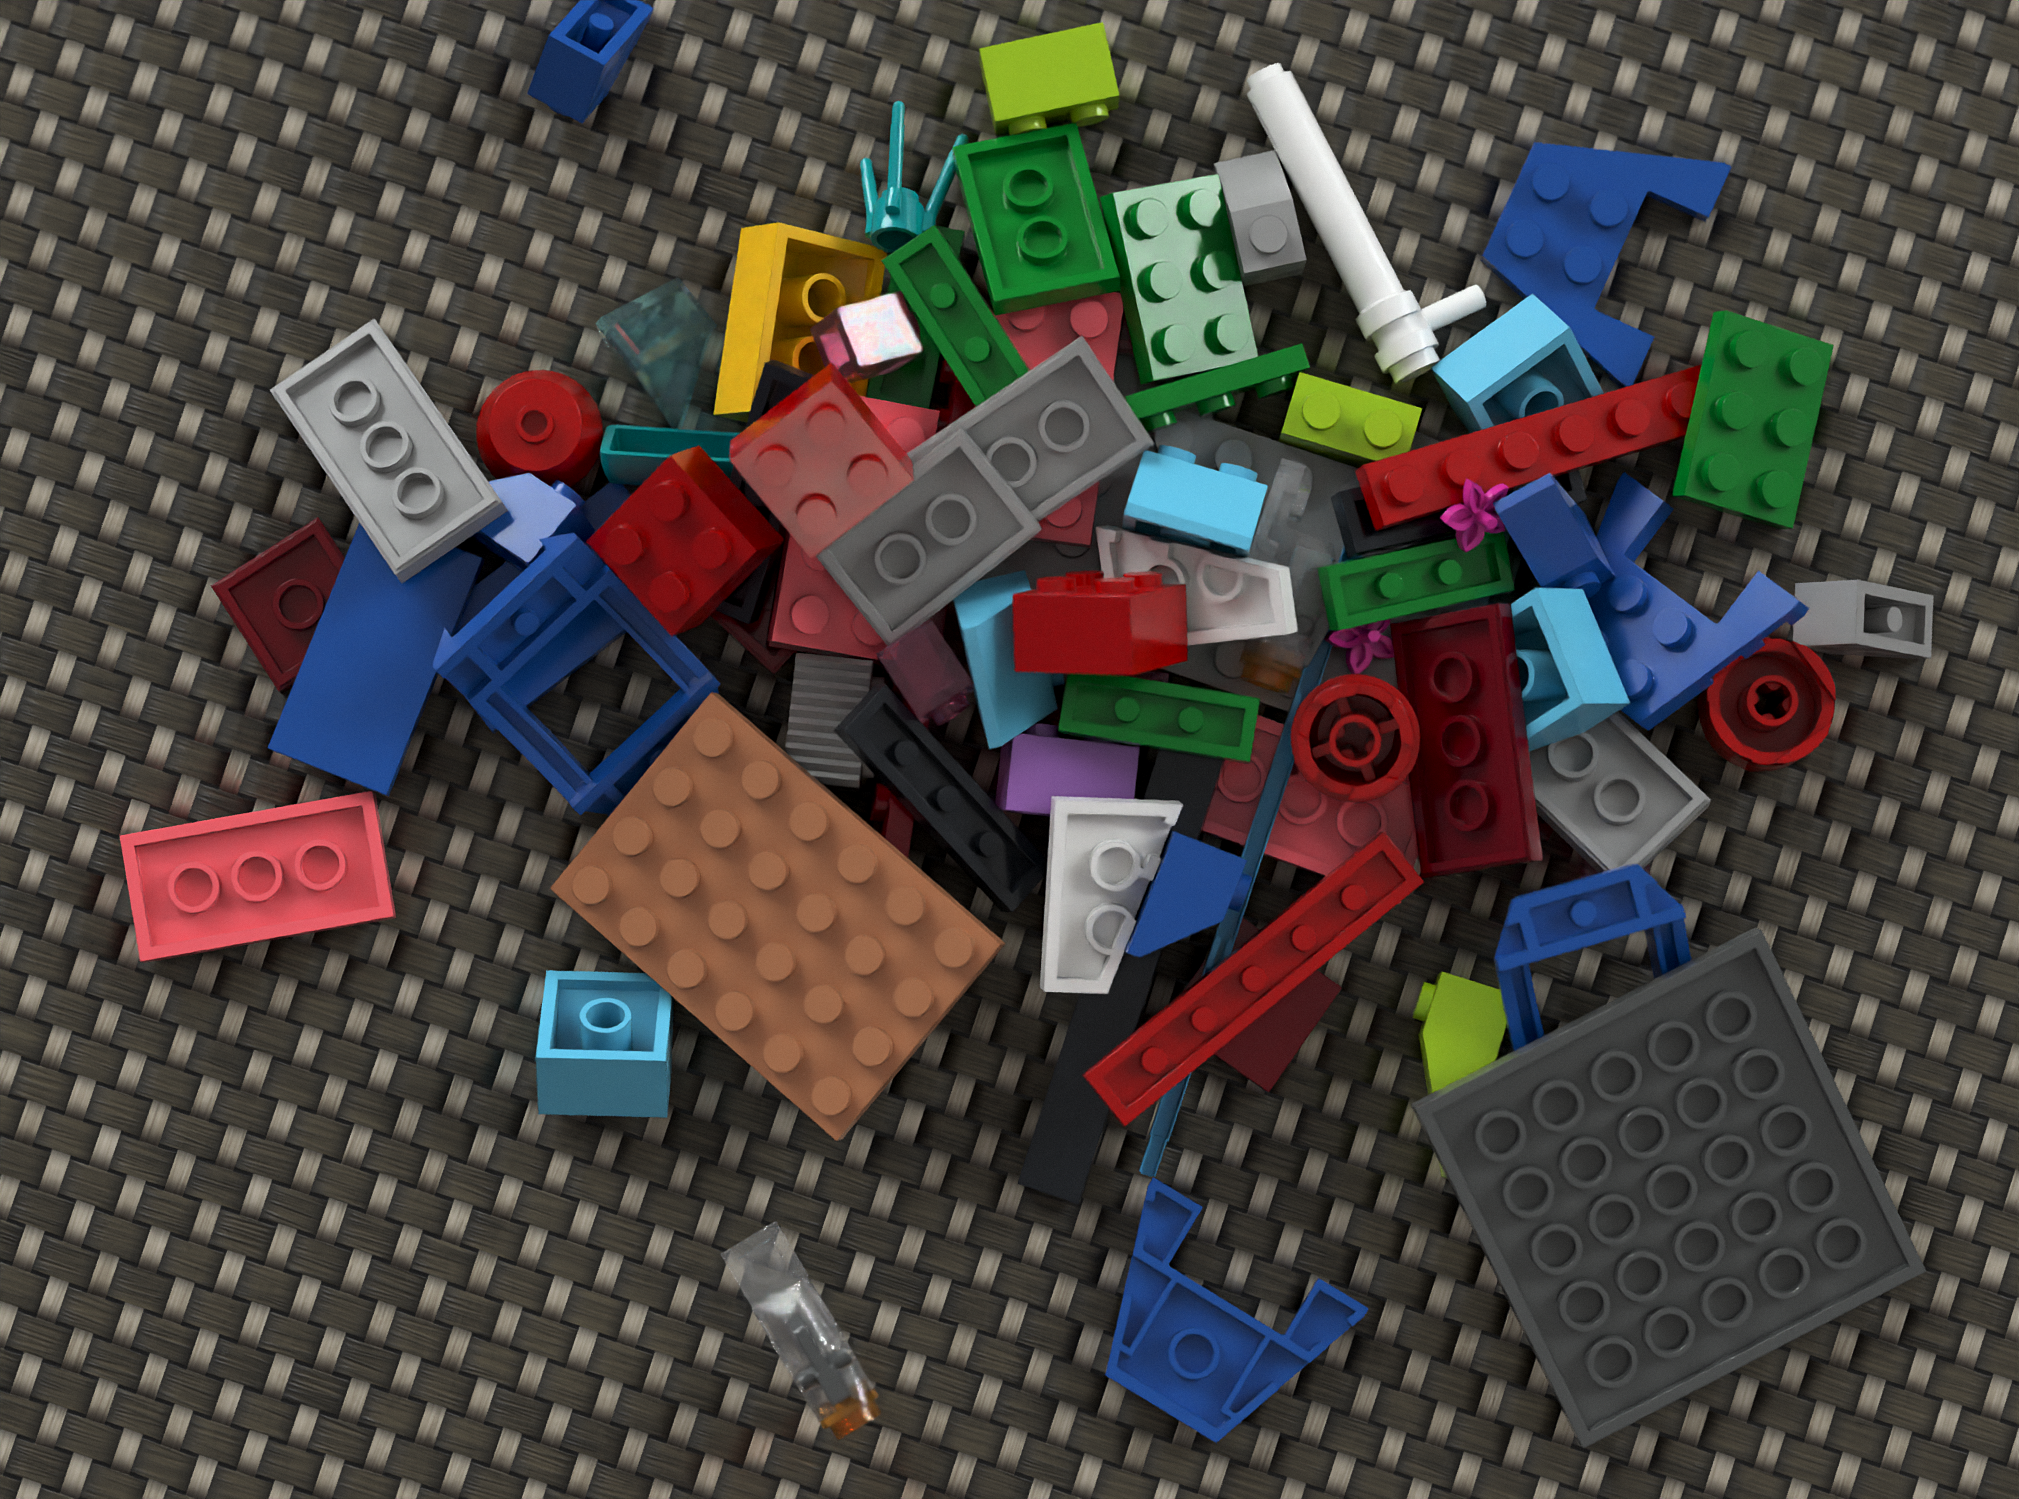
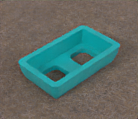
[600,425,740,485]

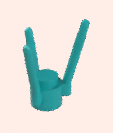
[860,101,969,253]

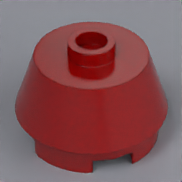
[476,370,603,487]
[1291,674,1420,802]

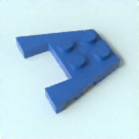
[1481,142,1732,388]
[1587,472,1809,731]
[1105,1177,1369,1443]

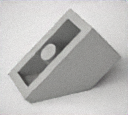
[1213,150,1307,287]
[1792,580,1934,659]

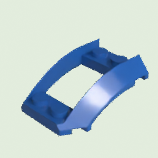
[432,533,720,817]
[1494,864,1691,1051]

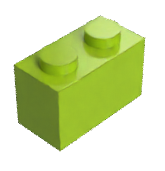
[979,22,1120,135]
[1278,372,1422,468]

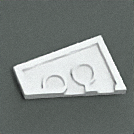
[1096,524,1298,645]
[1040,796,1183,994]

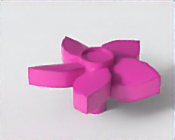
[1439,478,1509,553]
[1324,619,1394,674]

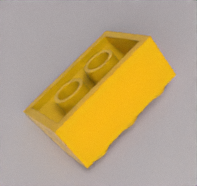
[713,222,887,422]

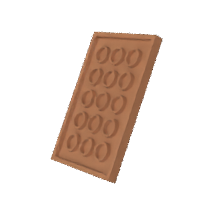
[550,692,1006,1141]

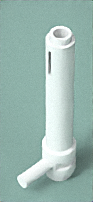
[1247,63,1486,385]

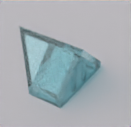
[595,277,717,429]

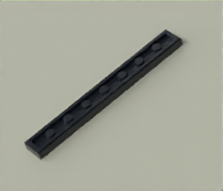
[1017,749,1225,1204]

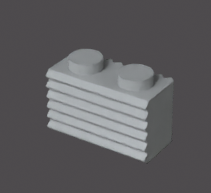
[785,653,885,792]

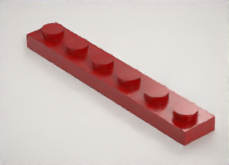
[1355,365,1701,531]
[1082,832,1424,1126]

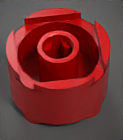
[1697,637,1836,772]

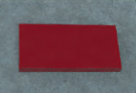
[1390,603,1543,878]

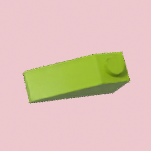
[1412,971,1507,1179]

